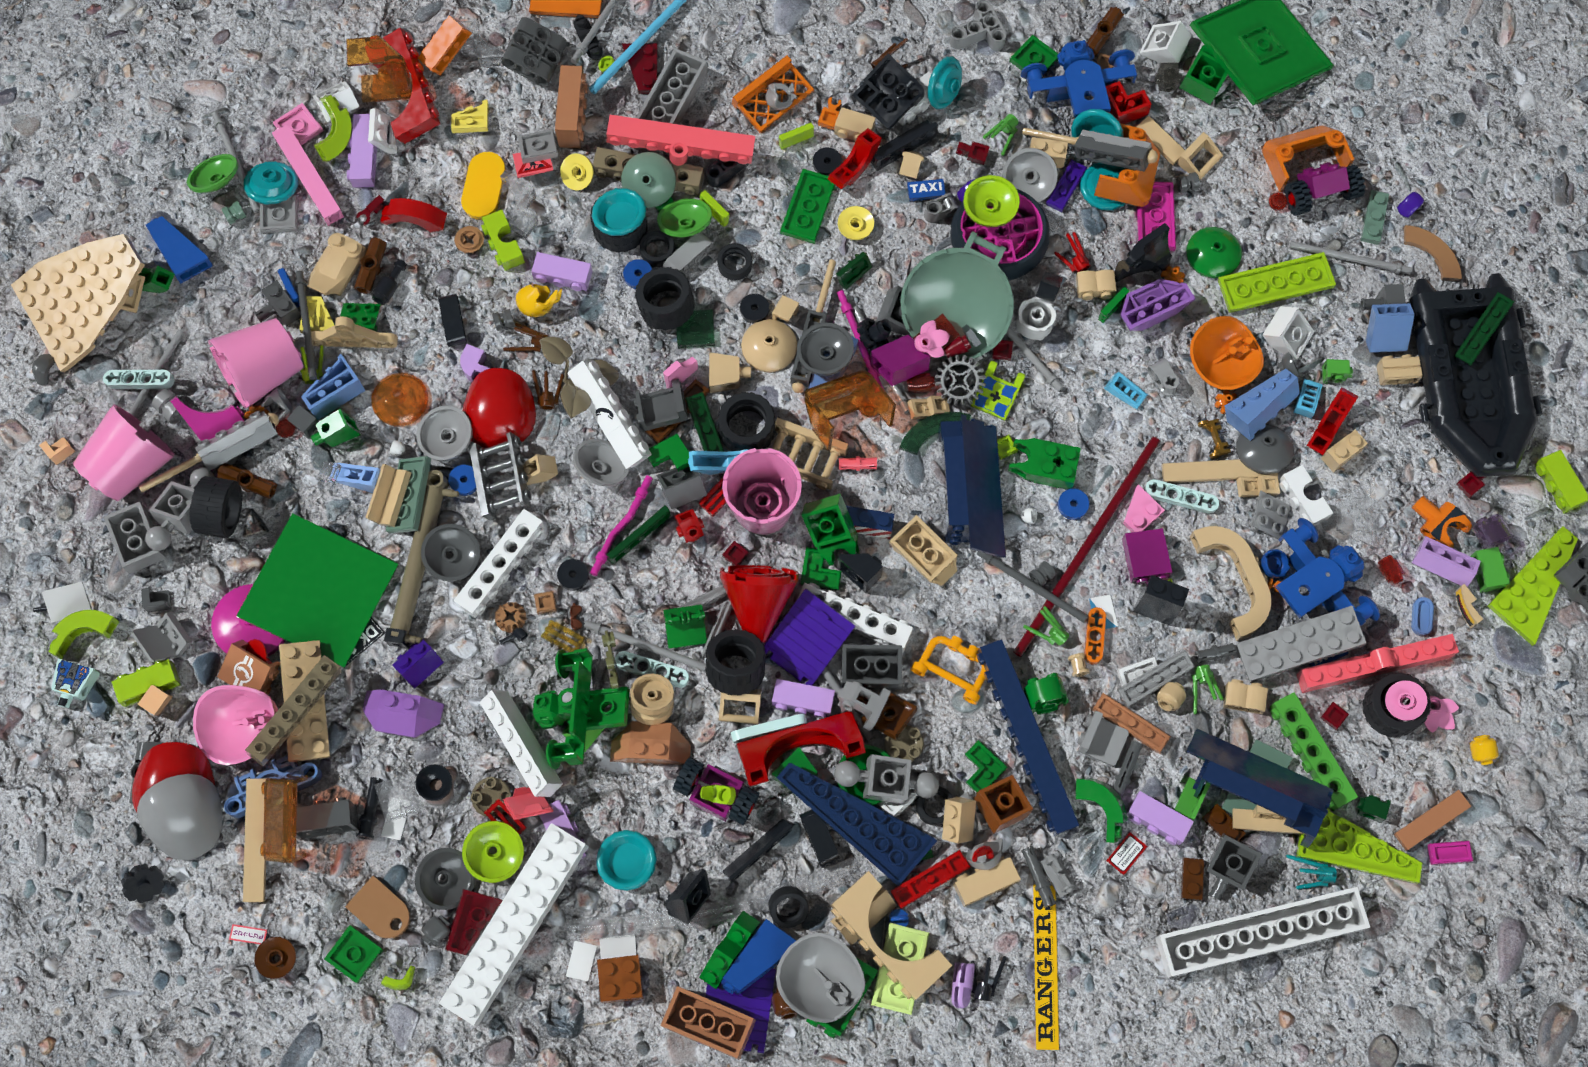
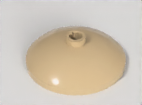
[741,319,797,372]

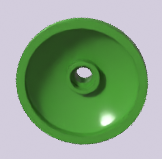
[187,154,238,193]
[657,199,712,238]

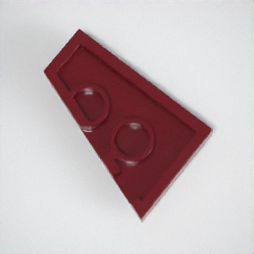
[622,43,658,94]
[445,889,503,955]

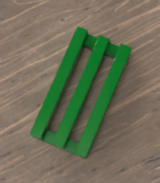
[1098,287,1130,323]

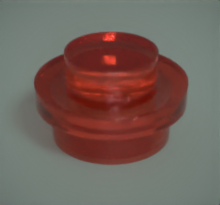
[1268,193,1287,211]
[276,419,296,438]

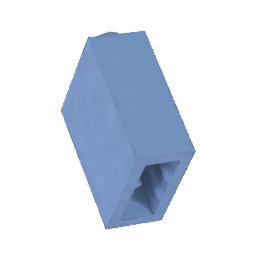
[1366,303,1415,353]

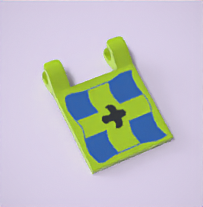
[971,361,1025,421]

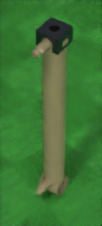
[383,470,459,649]

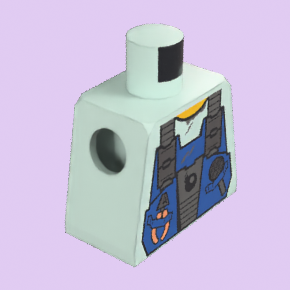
[51,659,100,709]

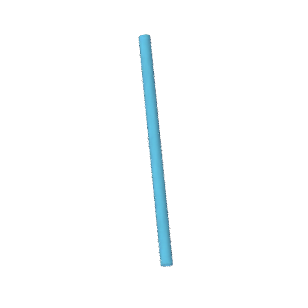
[589,0,687,94]

